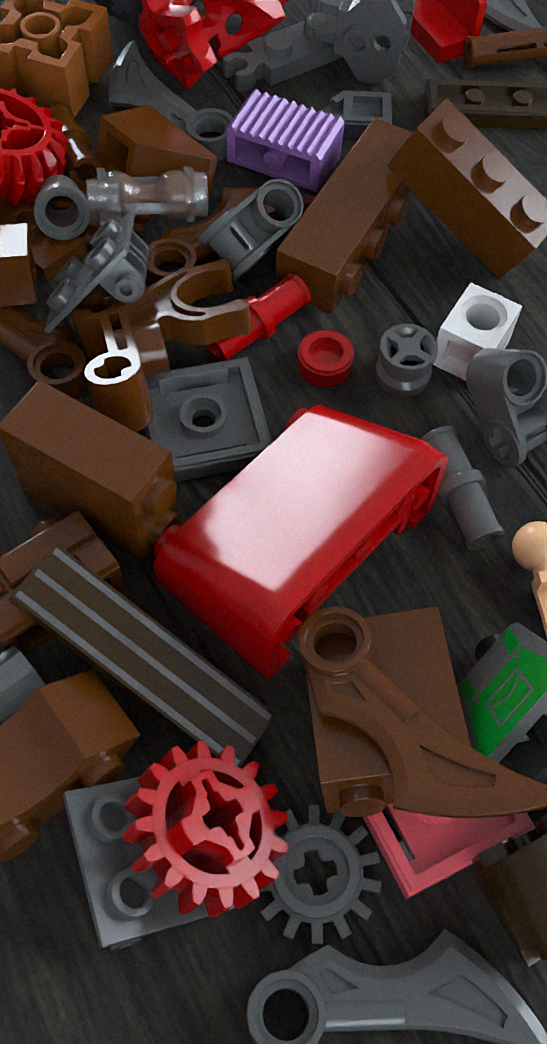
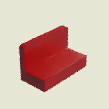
[410,0,487,64]

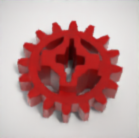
[122,741,289,918]

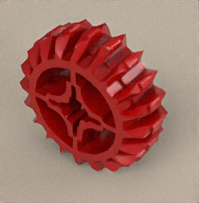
[0,88,67,206]

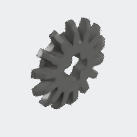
[258,805,382,945]

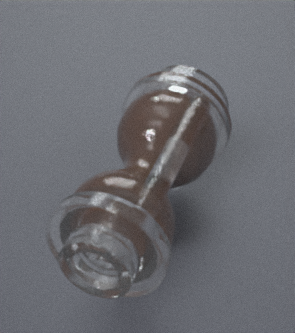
[86,166,208,224]

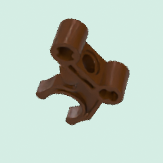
[71,259,253,432]

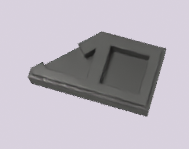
[322,90,392,139]

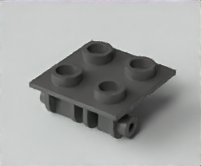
[44,210,149,334]
[62,777,236,951]

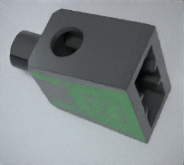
[457,622,547,785]

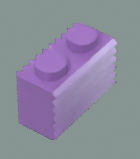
[226,89,345,193]

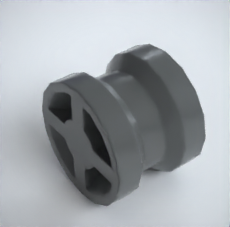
[375,323,438,397]

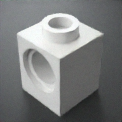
[433,282,522,381]

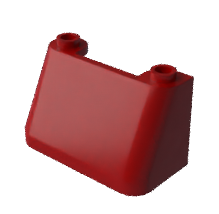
[153,404,449,681]

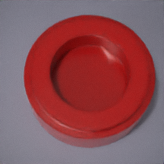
[297,330,355,387]

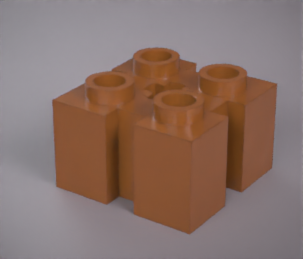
[0,0,114,118]

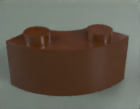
[0,669,141,862]

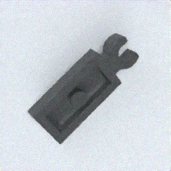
[222,21,343,92]

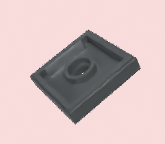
[144,357,272,482]

